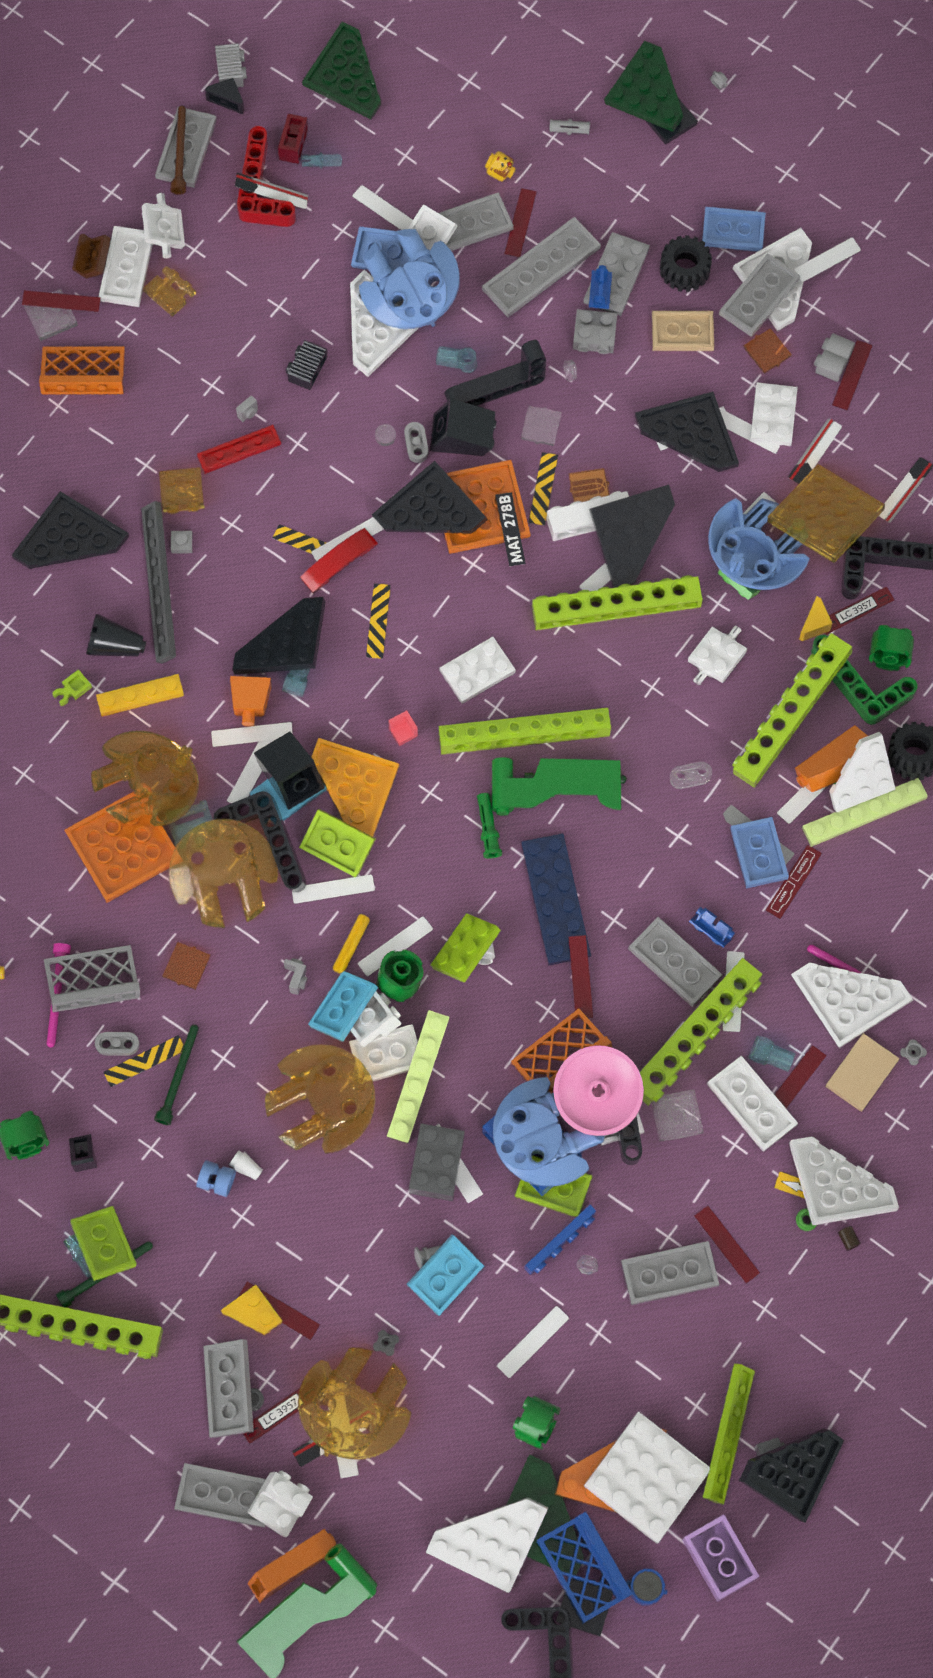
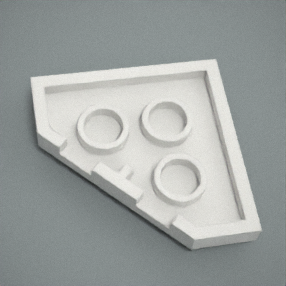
[829,732,896,812]

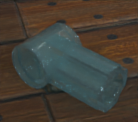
[436,346,477,373]
[282,669,310,697]
[748,1036,796,1072]

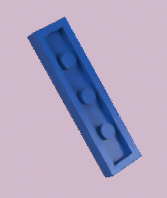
[524,1205,596,1275]

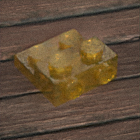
[159,467,205,514]

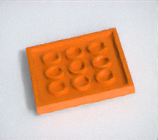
[444,460,530,554]
[64,788,182,903]

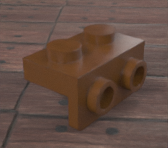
[72,234,111,279]

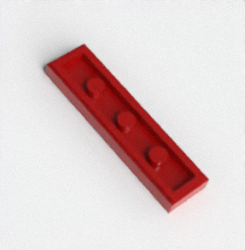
[197,425,281,474]

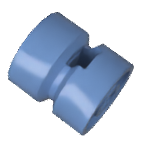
[197,1160,236,1197]

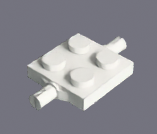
[142,193,185,258]
[688,626,747,685]

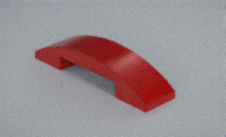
[300,528,378,594]

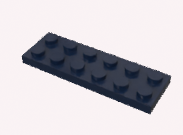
[521,833,591,966]

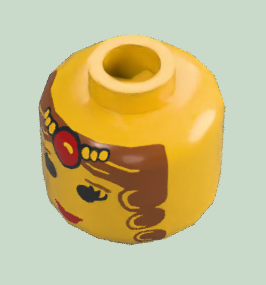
[485,151,516,182]

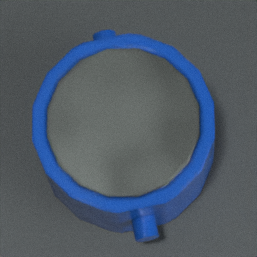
[626,1569,668,1606]

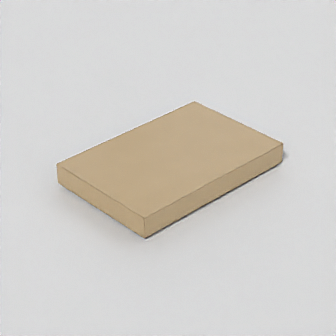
[652,311,714,351]
[825,1033,899,1112]

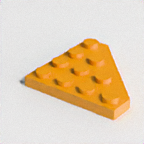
[311,738,399,837]

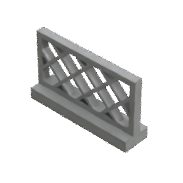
[44,945,140,1012]

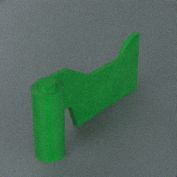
[492,757,621,816]

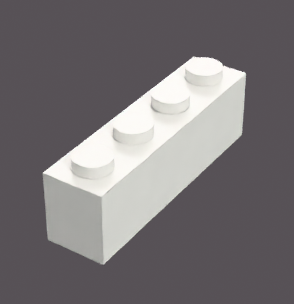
[546,491,629,541]

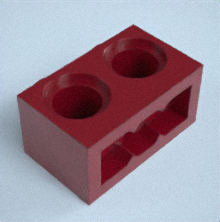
[278,113,308,164]

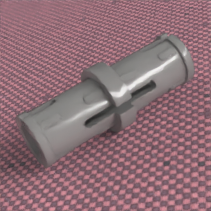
[549,119,590,135]

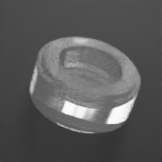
[563,360,577,381]
[375,424,396,446]

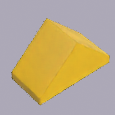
[799,596,832,641]

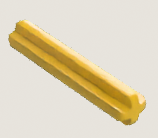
[333,914,370,974]

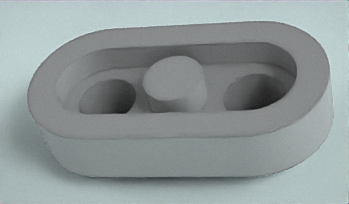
[404,422,428,463]
[95,1032,140,1056]

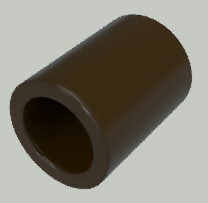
[838,1226,861,1251]

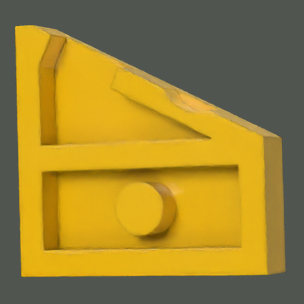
[221,1285,282,1335]

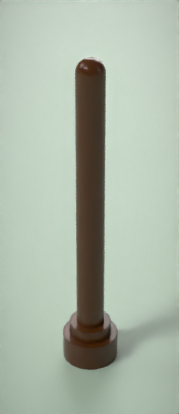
[170,105,187,195]

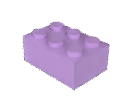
[682,1515,760,1602]

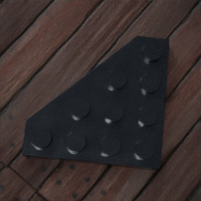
[635,391,739,472]
[372,461,488,534]
[589,485,675,588]
[12,491,129,569]
[232,597,326,675]
[739,1429,844,1523]

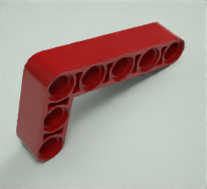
[237,126,296,227]

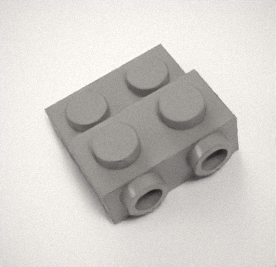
[573,309,617,354]

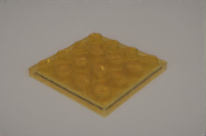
[767,464,885,563]

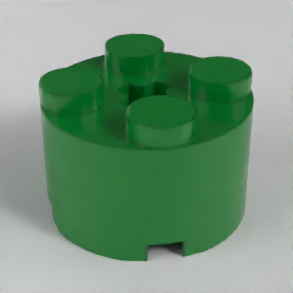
[869,625,914,671]
[376,950,424,1002]
[0,1111,49,1160]
[513,1396,560,1450]

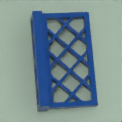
[536,1512,633,1623]

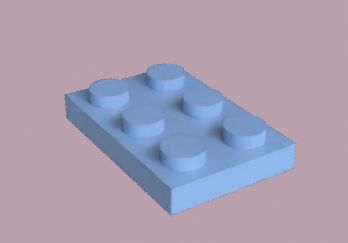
[702,207,766,252]
[351,226,410,270]
[730,817,789,888]

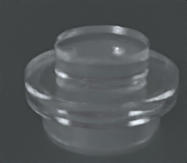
[576,1255,599,1275]

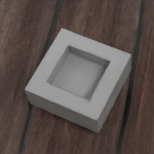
[236,395,258,422]
[171,531,193,554]

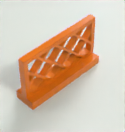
[39,346,125,394]
[511,1008,613,1094]

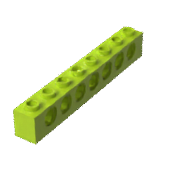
[532,575,703,630]
[732,633,852,788]
[439,708,611,755]
[640,957,763,1106]
[0,1295,163,1359]

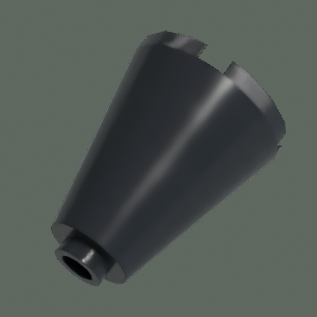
[86,614,146,657]

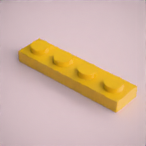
[96,674,184,717]

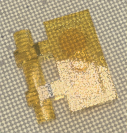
[143,266,196,317]

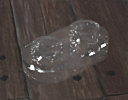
[670,762,712,789]

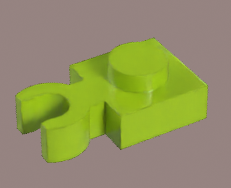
[52,669,92,706]

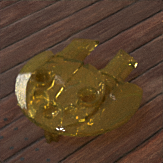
[91,731,199,826]
[169,819,278,928]
[265,1045,376,1154]
[298,1347,411,1460]

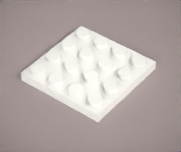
[584,1412,710,1544]

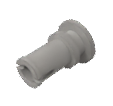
[414,1245,442,1269]

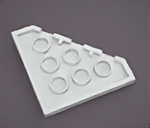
[733,228,812,331]
[350,270,418,377]
[791,963,913,1048]
[789,1137,899,1225]
[426,1497,548,1593]

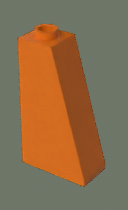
[795,725,868,792]
[247,1529,336,1603]

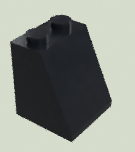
[430,399,497,456]
[254,731,325,810]

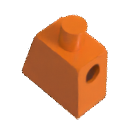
[230,676,272,727]

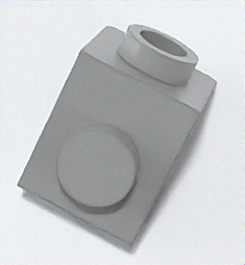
[284,958,307,995]

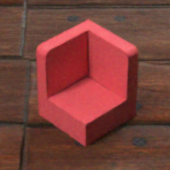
[388,710,418,746]

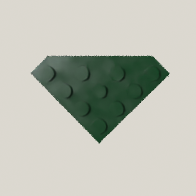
[302,21,381,120]
[604,41,683,132]
[506,1454,584,1575]

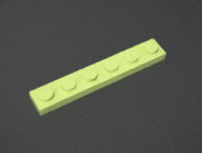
[802,778,928,847]
[387,1010,449,1143]

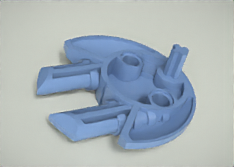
[359,229,460,329]
[708,498,810,590]
[493,1077,604,1187]

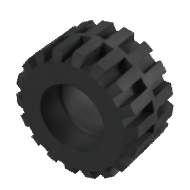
[660,235,712,292]
[888,722,933,781]

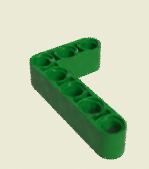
[811,635,918,725]

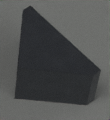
[205,78,244,114]
[69,1134,97,1172]

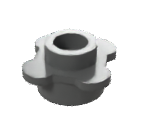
[373,1330,399,1356]

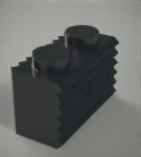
[286,340,328,390]

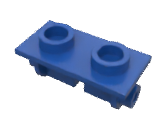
[589,265,612,309]
[689,907,735,948]

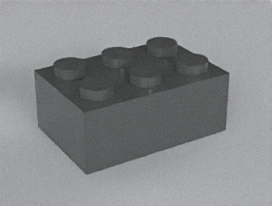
[409,1124,465,1201]

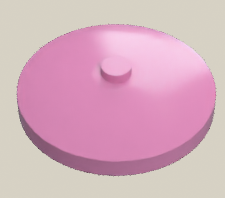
[554,1046,644,1136]

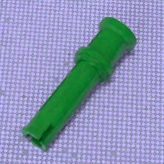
[477,793,502,859]

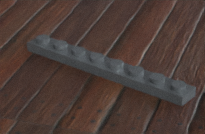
[141,501,176,664]

